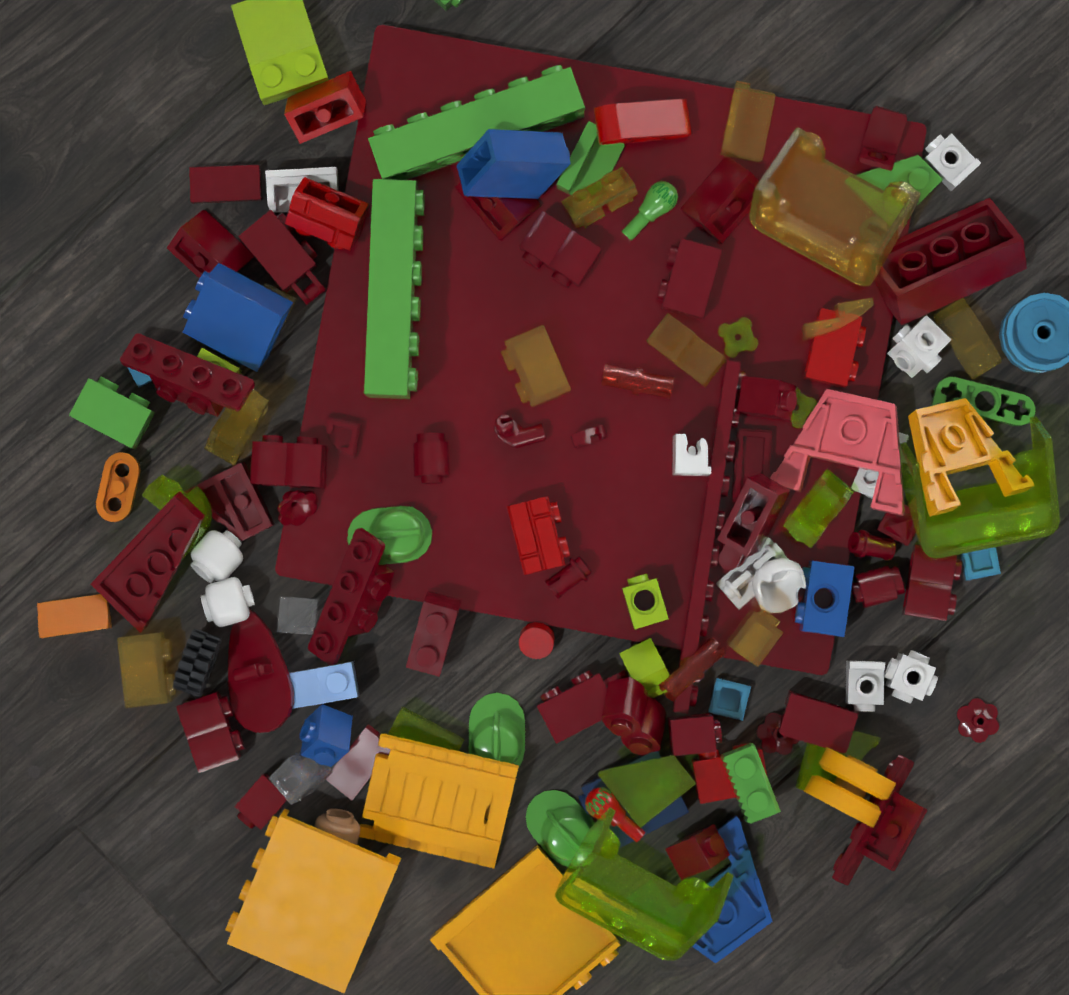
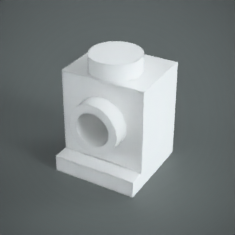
[924,133,981,191]
[845,661,885,712]

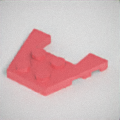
[770,389,905,516]

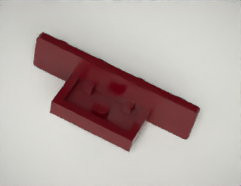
[120,333,255,417]
[308,528,394,666]
[832,754,928,886]

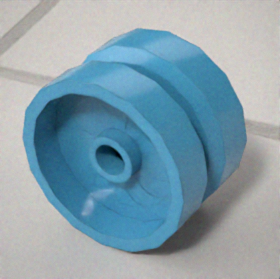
[999,293,1069,374]

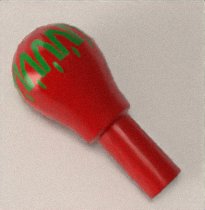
[585,787,645,842]

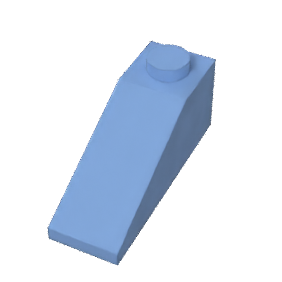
[289,661,360,709]

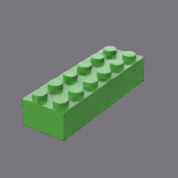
[368,65,585,180]
[364,179,425,399]

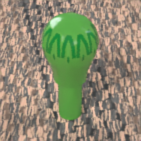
[622,181,678,241]

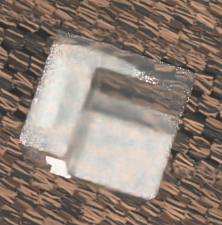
[277,596,319,635]

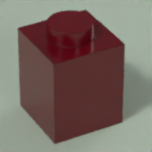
[737,376,797,421]
[234,772,292,830]
[665,824,730,880]

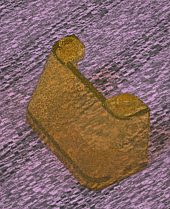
[749,127,921,286]

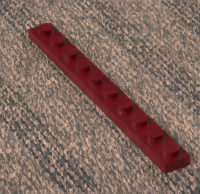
[672,360,746,714]

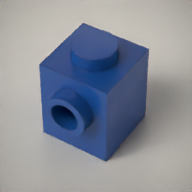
[300,704,353,767]

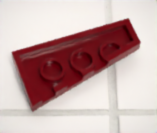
[90,491,205,633]

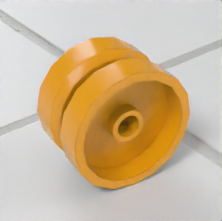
[804,747,896,828]

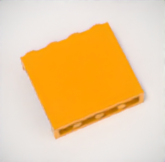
[225,809,401,993]
[430,845,620,995]

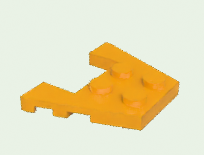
[908,398,1035,517]

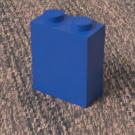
[457,129,571,199]
[182,263,293,372]

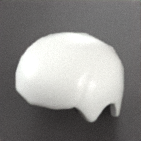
[752,558,806,613]

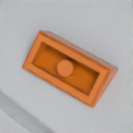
[37,594,112,638]

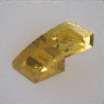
[801,298,874,340]
[933,298,1002,380]
[647,313,727,387]

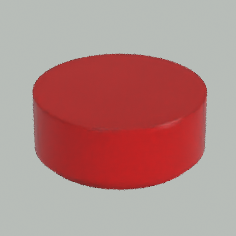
[519,622,555,659]

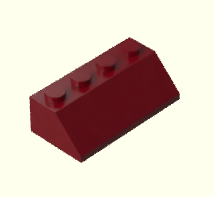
[865,198,1027,326]

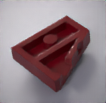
[183,462,275,541]

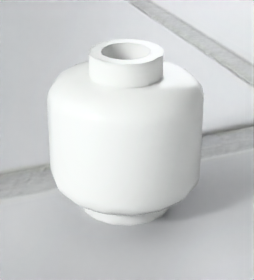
[191,530,243,583]
[200,577,255,627]

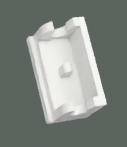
[265,167,339,213]
[672,434,711,476]

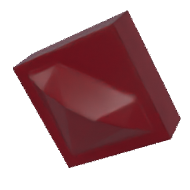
[876,504,925,546]

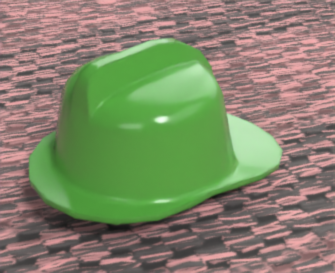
[347,506,432,565]
[469,693,525,766]
[526,790,601,867]

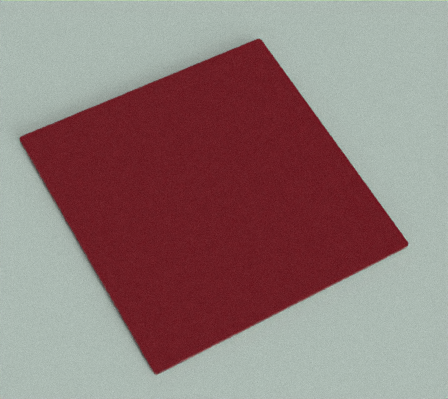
[275,25,926,675]

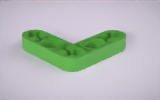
[917,377,1035,469]

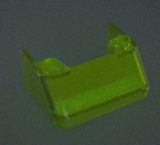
[900,416,1060,558]
[555,807,734,961]

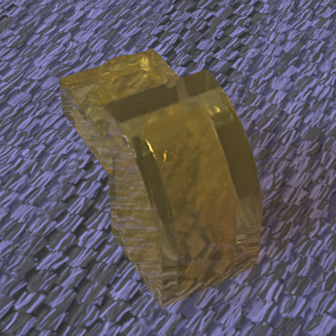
[204,389,269,466]

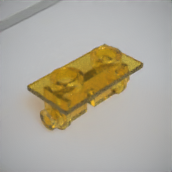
[561,167,638,229]

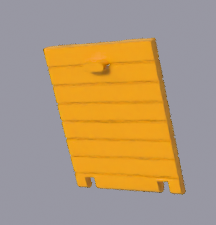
[359,734,519,868]

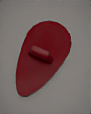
[228,609,294,733]

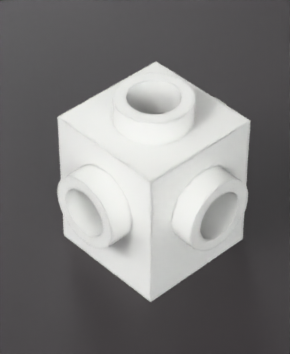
[887,315,951,378]
[884,650,938,704]

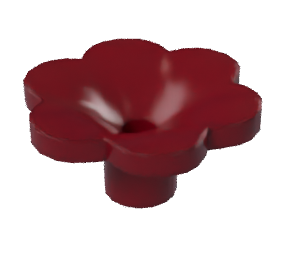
[277,490,317,526]
[956,698,999,743]
[756,712,800,755]

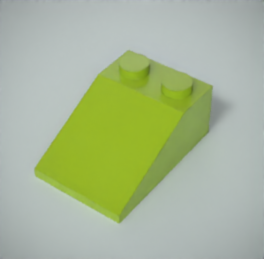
[231,0,329,106]

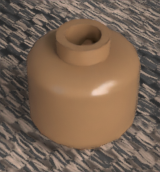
[314,808,360,845]

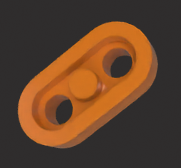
[96,452,141,522]

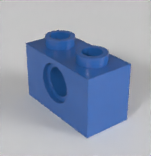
[795,561,854,637]

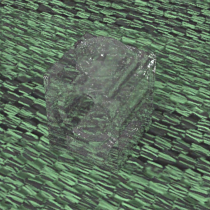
[269,751,333,805]

